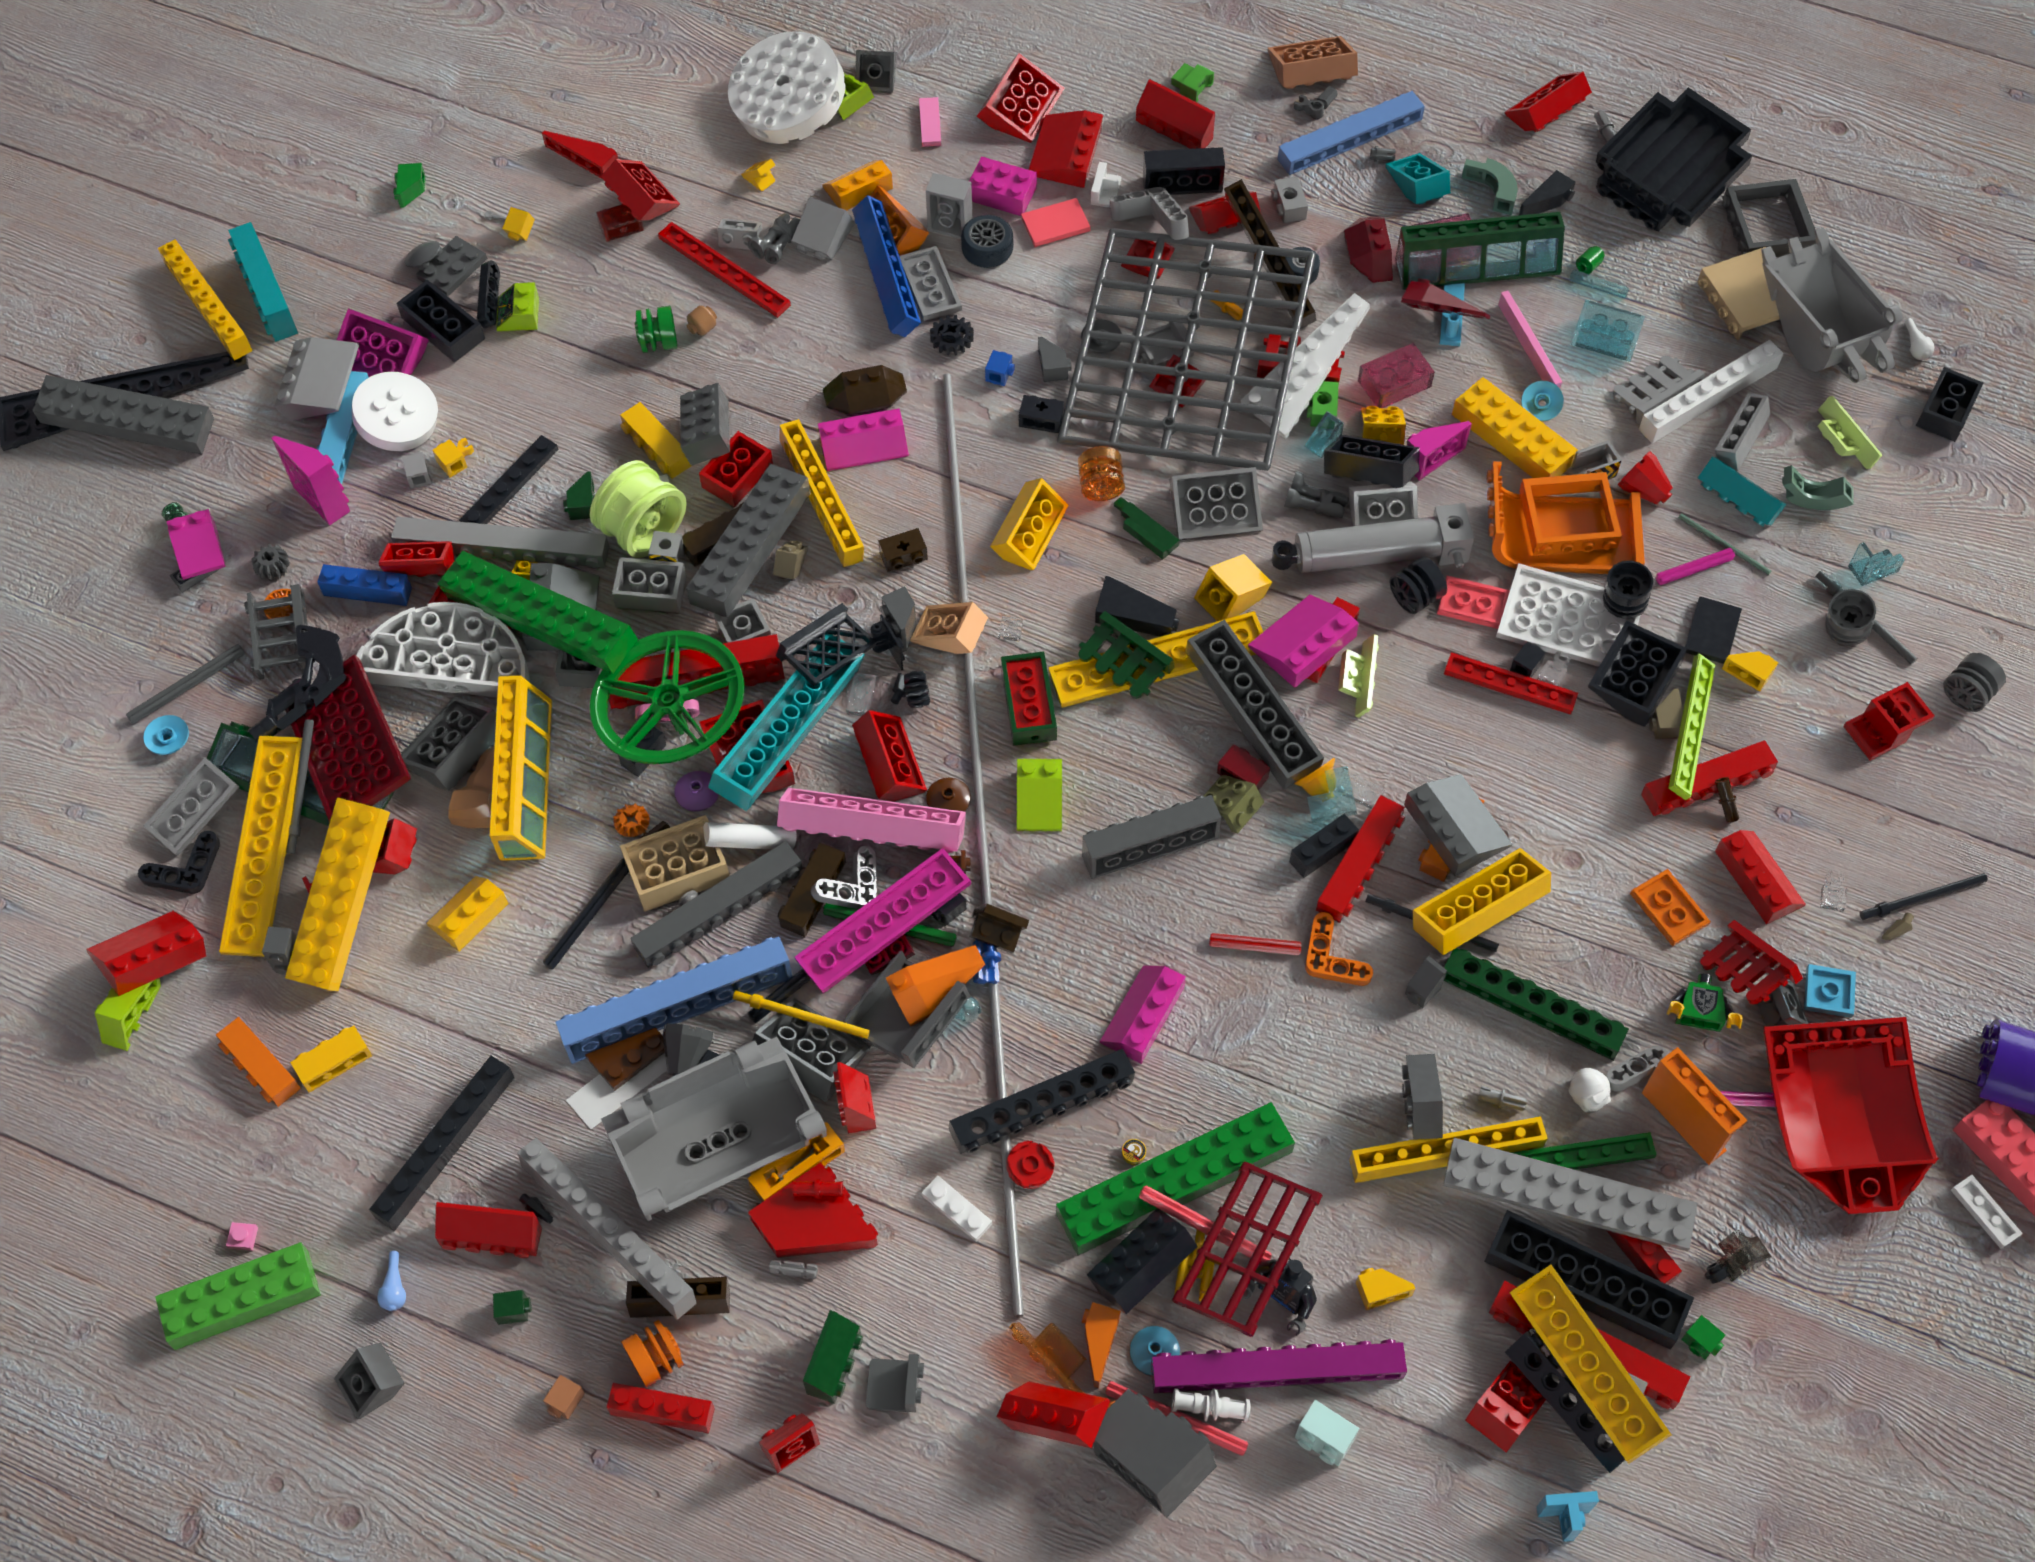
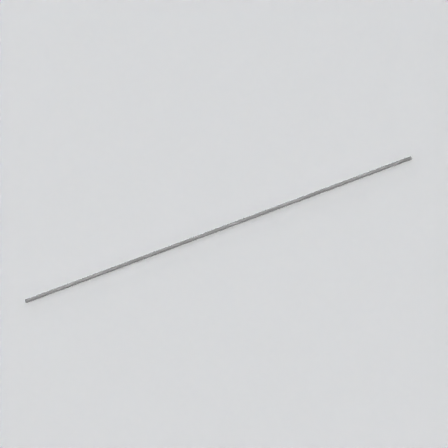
[943,373,1024,1317]

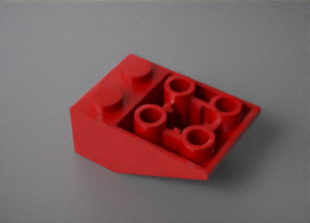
[833,1062,876,1134]
[1465,1361,1546,1453]

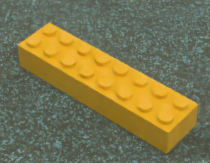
[285,798,390,991]

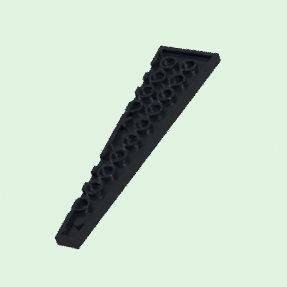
[0,351,249,451]

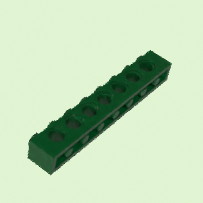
[1444,948,1629,1061]

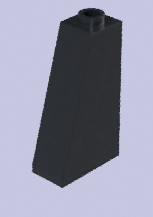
[1095,576,1179,637]

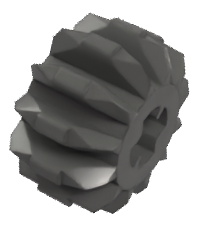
[251,543,290,581]

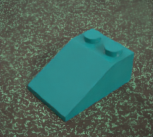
[1386,153,1451,205]

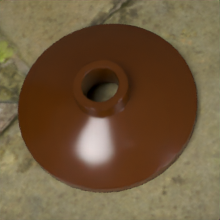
[926,777,971,812]

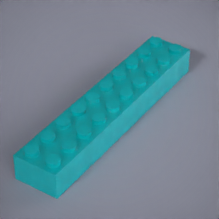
[708,634,865,812]

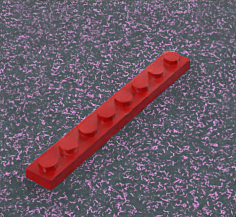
[658,222,791,318]

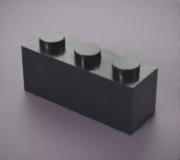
[1289,814,1359,878]

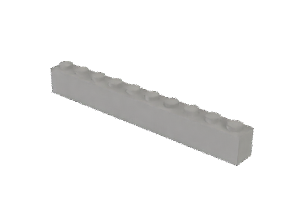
[391,517,610,568]
[517,1138,697,1320]

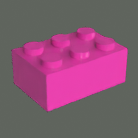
[969,156,1037,216]

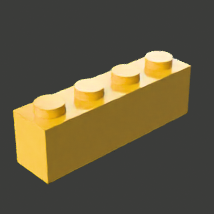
[620,402,691,479]

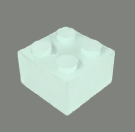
[1295,1400,1359,1466]

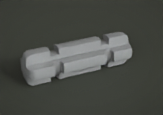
[769,1259,818,1279]

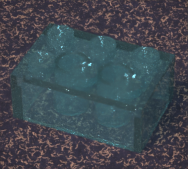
[1571,299,1645,362]

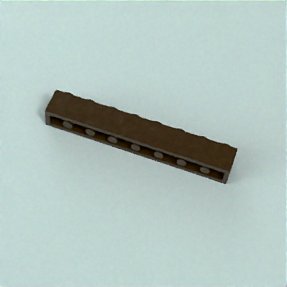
[1224,179,1317,329]

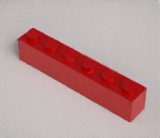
[1641,740,1778,816]
[1316,795,1406,923]

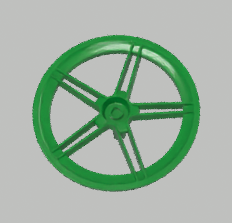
[590,630,744,764]

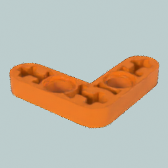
[1305,912,1373,986]

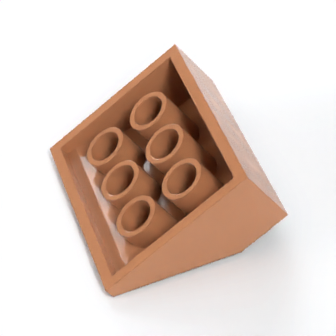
[1268,36,1358,89]

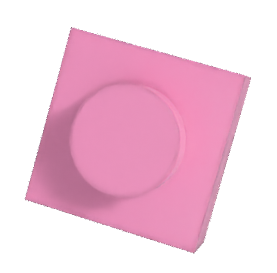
[226,1222,258,1251]

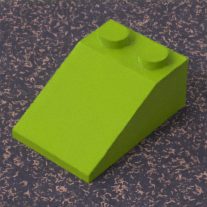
[1017,759,1062,831]

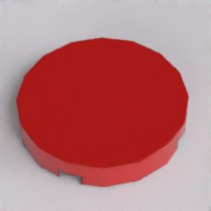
[1006,1140,1055,1189]

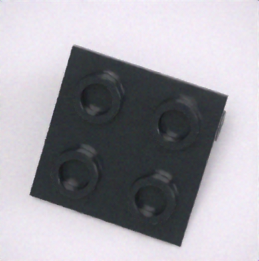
[870,614,905,671]

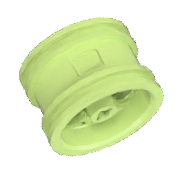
[590,460,687,558]

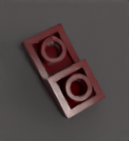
[865,934,915,975]

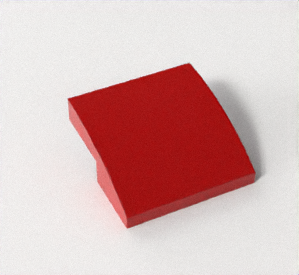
[1121,239,1175,279]
[1149,354,1206,408]

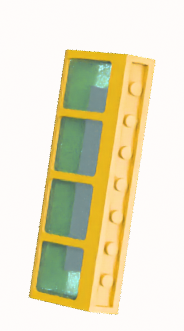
[490,676,552,861]

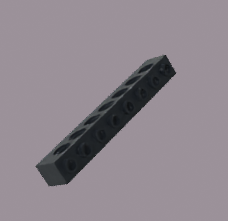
[948,1048,1135,1154]

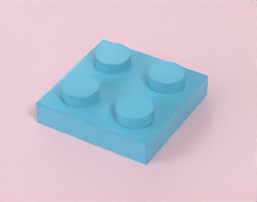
[1804,964,1856,1018]

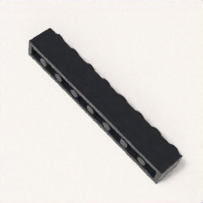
[369,1055,515,1231]

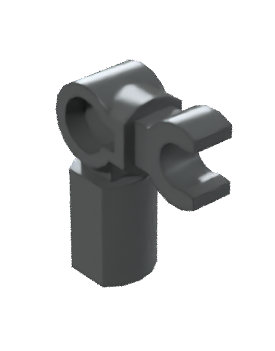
[1294,86,1338,119]

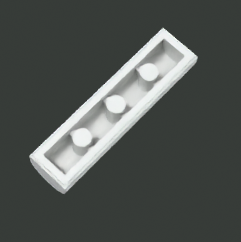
[703,822,796,849]

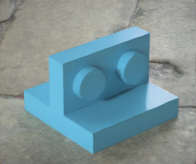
[1536,1491,1599,1542]

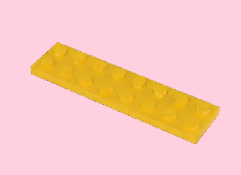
[1509,1265,1672,1464]

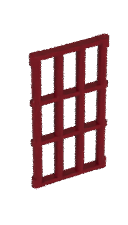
[1172,1161,1323,1337]

